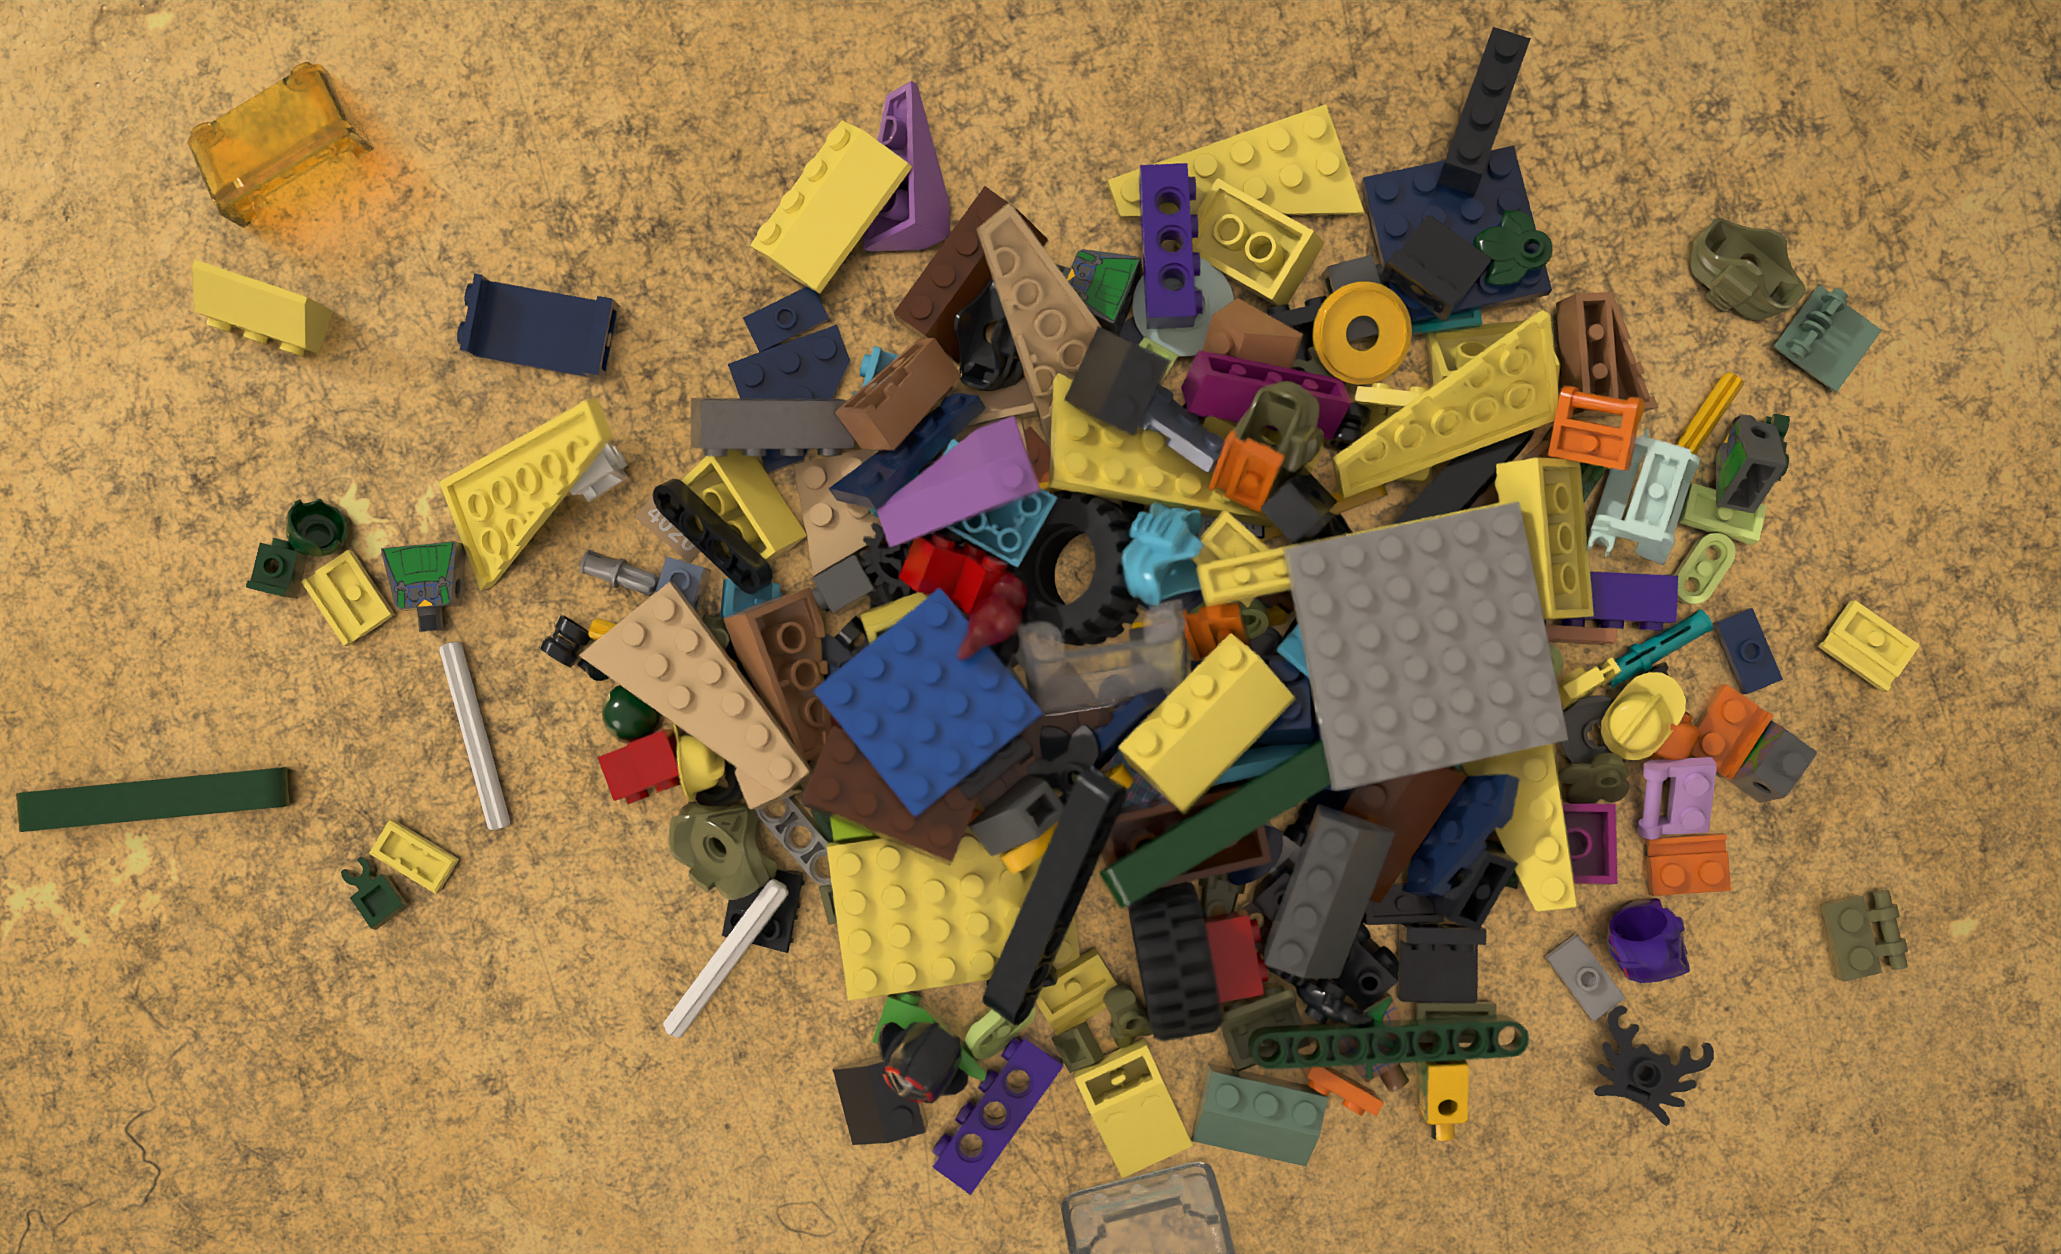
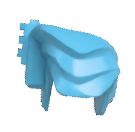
[1122,503,1203,607]

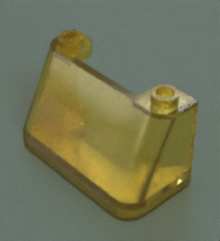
[187,62,375,228]

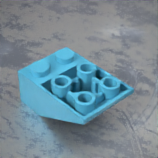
[943,439,1057,568]

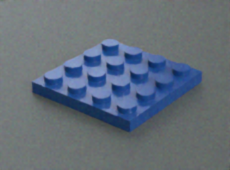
[813,588,1043,818]

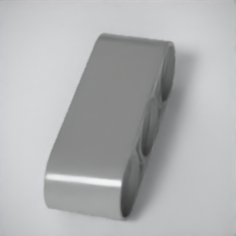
[757,795,833,885]

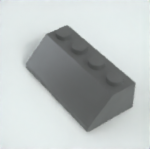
[1263,804,1395,978]

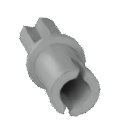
[580,549,659,596]

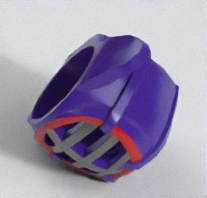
[1607,898,1690,983]

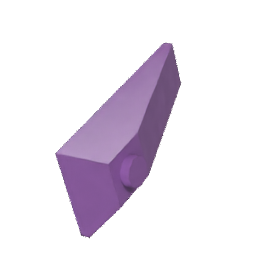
[863,81,950,252]
[876,416,1042,548]

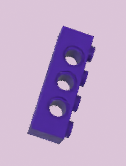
[1139,163,1203,329]
[931,1032,1064,1195]

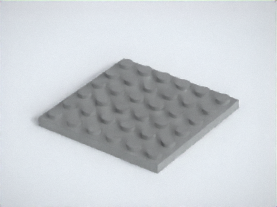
[1283,502,1568,790]

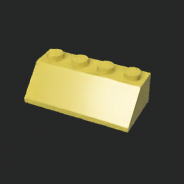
[750,121,912,294]
[1495,458,1594,620]
[1118,633,1295,814]

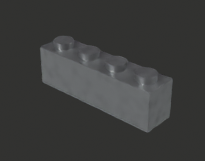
[691,398,854,456]

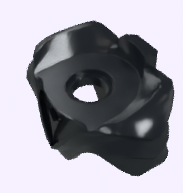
[954,277,1024,391]

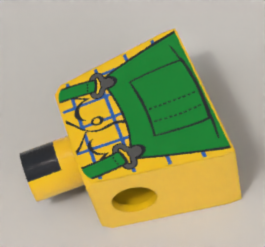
[1415,1043,1469,1141]

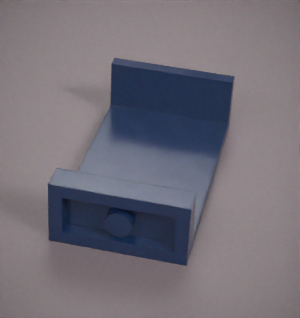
[457,273,620,381]

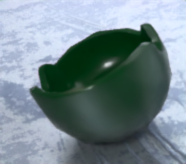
[286,499,348,557]
[602,685,662,744]

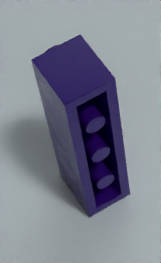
[1544,571,1678,631]

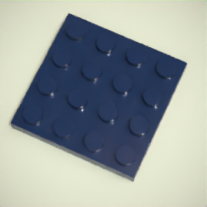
[1361,146,1552,324]

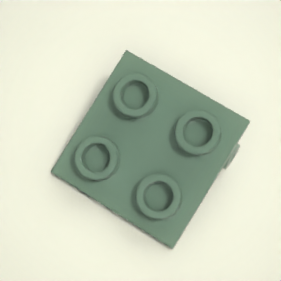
[1773,285,1882,393]

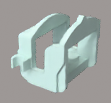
[1587,429,1700,565]

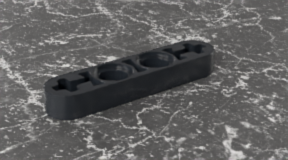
[653,478,773,594]

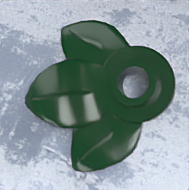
[1473,210,1553,286]

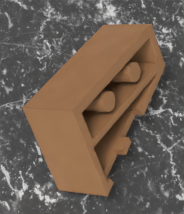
[1556,292,1659,418]
[835,338,961,450]

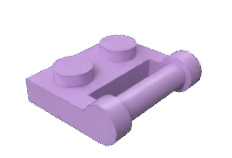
[1637,757,1717,839]

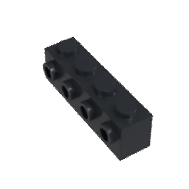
[1252,857,1399,1010]

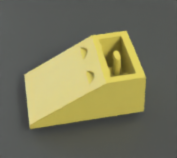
[1074,1038,1193,1178]

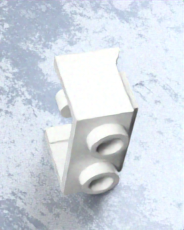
[570,442,628,502]

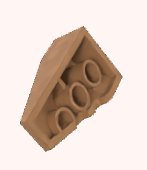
[723,587,832,761]

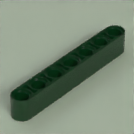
[1099,738,1331,908]
[16,767,290,832]
[1248,1015,1529,1069]

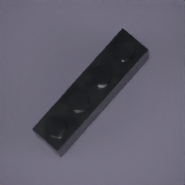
[1438,27,1531,195]

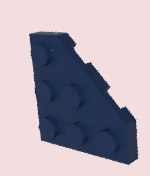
[728,324,851,474]
[1405,774,1519,896]

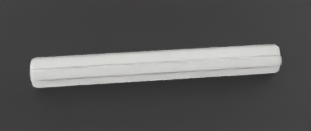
[439,642,510,830]
[663,879,788,1038]

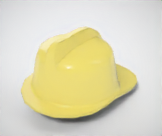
[1601,672,1686,760]
[673,723,725,802]

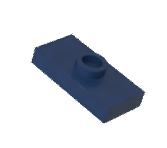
[743,287,830,352]
[1713,608,1783,694]

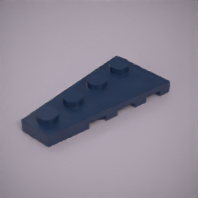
[828,393,986,510]

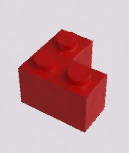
[899,533,1018,615]
[597,729,681,805]
[1204,910,1269,1003]

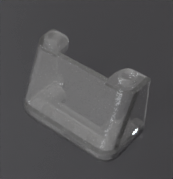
[1018,600,1187,716]
[1061,1161,1235,1254]

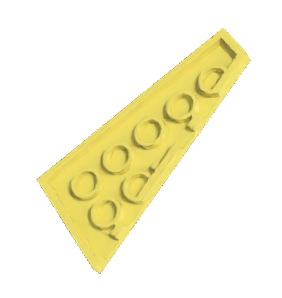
[1107,104,1365,220]
[1332,309,1559,498]
[1049,373,1278,527]
[439,399,612,591]

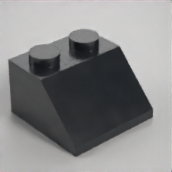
[1064,326,1171,436]
[833,1055,928,1145]

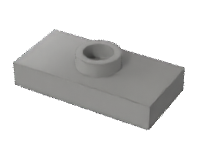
[1544,934,1625,1021]

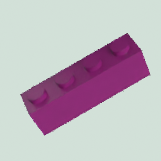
[1181,350,1351,440]

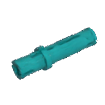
[1608,609,1713,688]

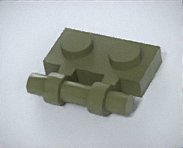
[1820,890,1908,982]

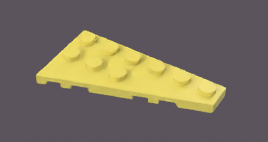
[1461,743,1578,912]

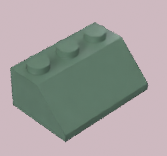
[1191,1063,1328,1166]

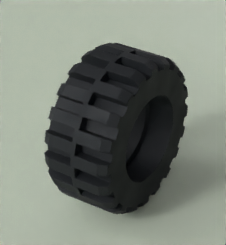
[1002,490,1145,646]
[1128,882,1222,1042]

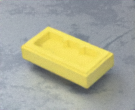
[369,819,459,894]

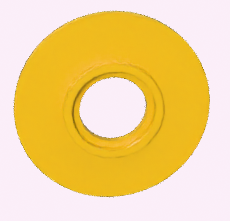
[1313,281,1412,385]

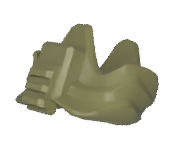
[1691,218,1806,320]
[1234,382,1324,499]
[669,801,778,900]

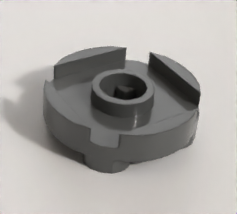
[1557,695,1627,765]

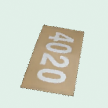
[634,495,700,563]

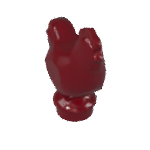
[956,576,1028,660]

